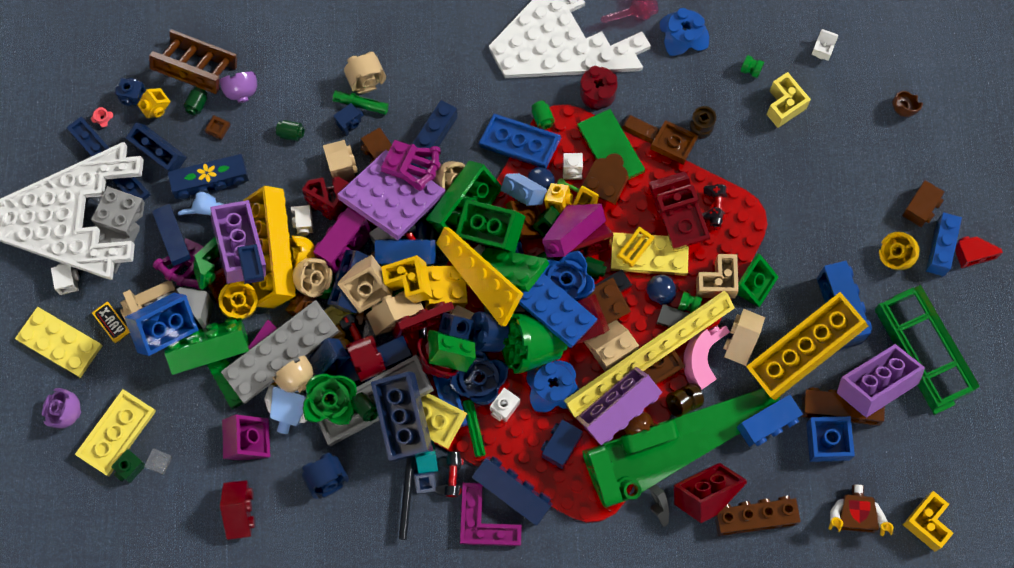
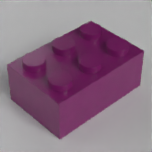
[313,207,371,275]

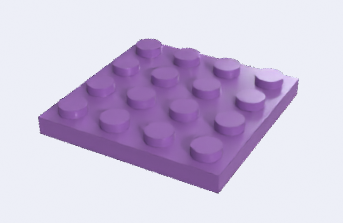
[337,150,445,240]

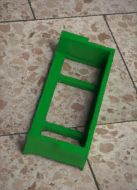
[875,284,980,415]

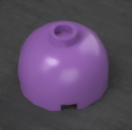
[219,71,257,103]
[42,388,81,429]

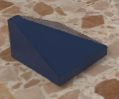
[414,470,436,493]

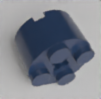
[468,311,509,353]
[302,453,349,499]

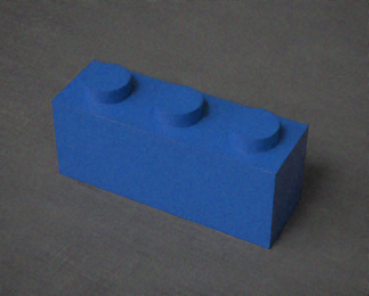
[926,212,962,276]
[375,239,436,267]
[737,395,803,447]

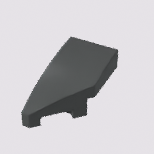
[649,484,669,527]

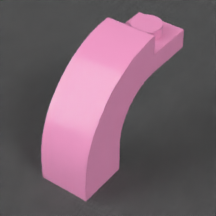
[683,325,730,390]

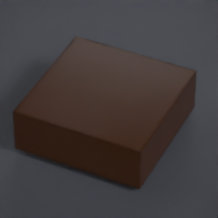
[205,115,231,140]

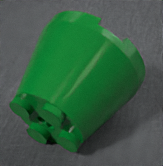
[502,314,568,374]

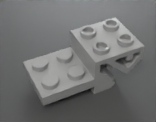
[91,186,145,274]

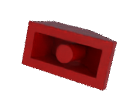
[955,236,1003,268]

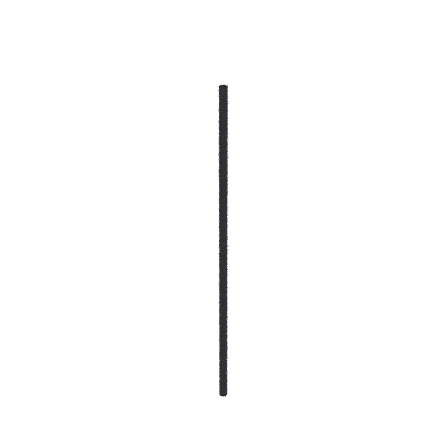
[399,224,436,540]

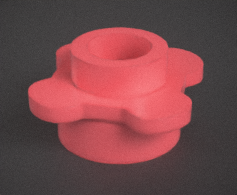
[91,107,113,128]

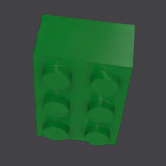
[456,199,526,252]

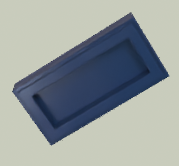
[237,244,264,284]

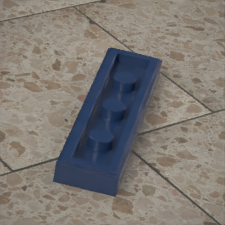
[152,204,191,266]

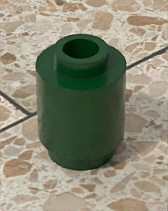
[183,87,208,115]
[276,120,305,141]
[584,256,607,280]
[351,392,378,422]

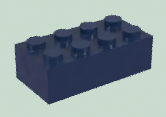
[371,371,433,461]

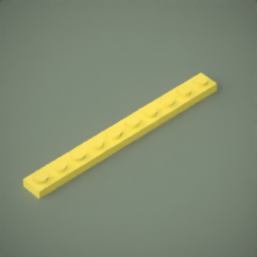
[564,291,734,418]

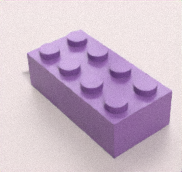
[210,200,266,284]
[837,344,925,418]
[576,367,662,445]

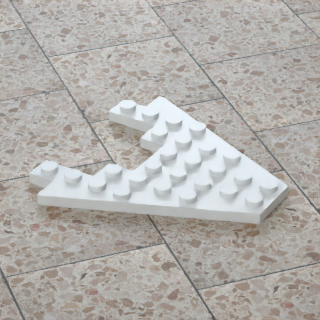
[489,0,651,78]
[0,142,144,280]

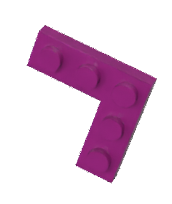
[460,483,522,546]

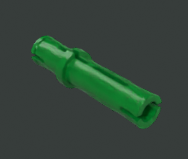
[333,90,389,115]

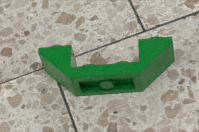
[194,237,220,290]

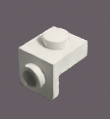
[811,29,838,61]

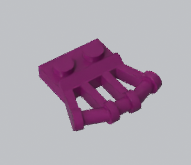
[381,140,441,191]
[153,238,219,290]

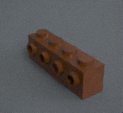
[714,496,801,536]

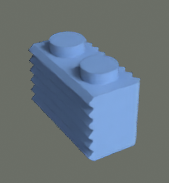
[501,173,547,206]

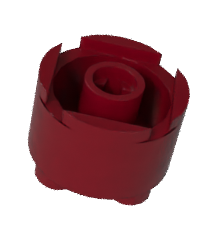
[580,66,618,110]
[345,335,386,382]

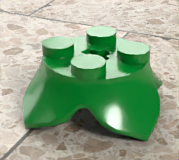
[303,374,357,425]

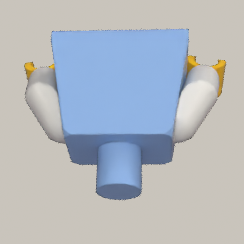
[264,382,327,434]

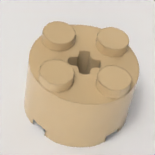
[344,52,386,94]

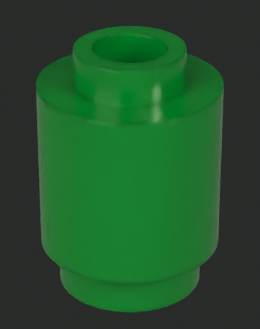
[531,101,555,130]

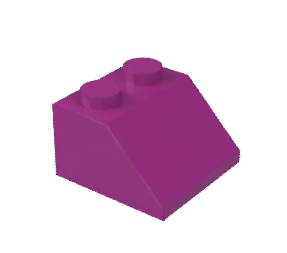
[222,415,270,460]

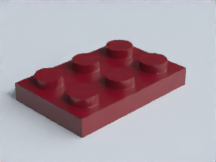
[392,301,455,339]

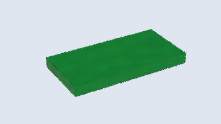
[577,109,645,180]

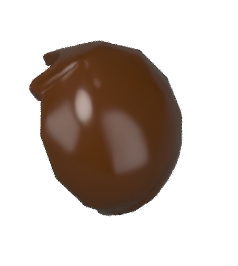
[892,90,923,118]
[623,411,655,435]

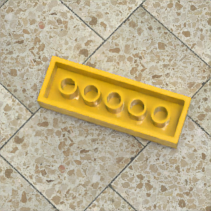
[243,186,296,309]
[746,292,869,400]

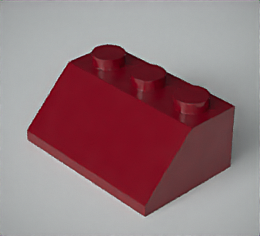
[554,223,614,261]

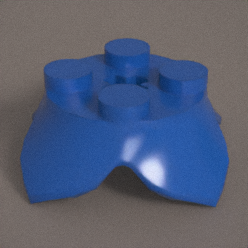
[659,8,709,56]
[543,251,595,300]
[526,361,579,412]

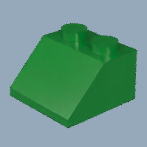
[428,330,476,372]

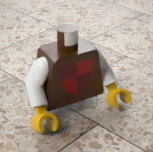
[828,485,894,536]

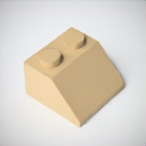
[338,255,393,313]
[584,320,639,372]

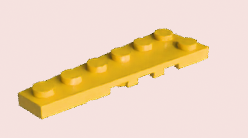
[436,227,523,326]

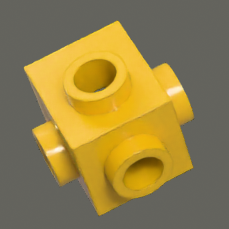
[137,88,171,118]
[544,183,573,214]

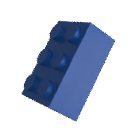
[124,292,199,356]

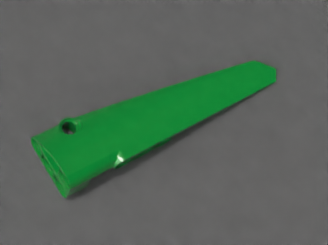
[582,388,780,508]

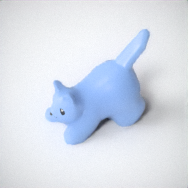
[178,192,224,216]

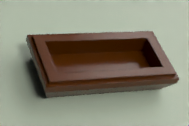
[621,115,660,144]

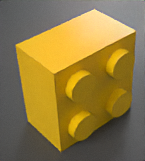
[424,266,467,310]

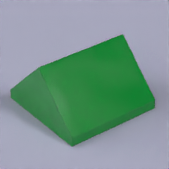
[737,253,779,307]

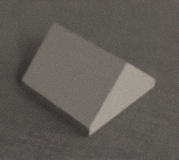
[176,287,214,329]

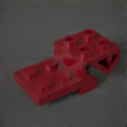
[648,171,710,251]
[302,176,378,227]

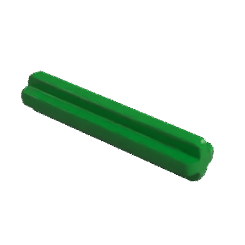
[463,400,485,458]

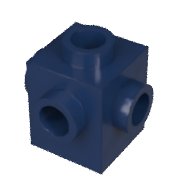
[115,78,146,106]

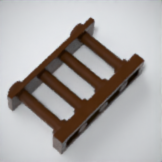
[149,29,237,94]

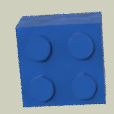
[806,416,855,462]

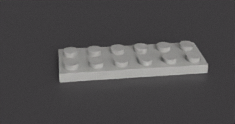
[221,300,340,404]
[319,355,434,446]

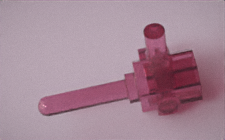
[601,0,659,23]

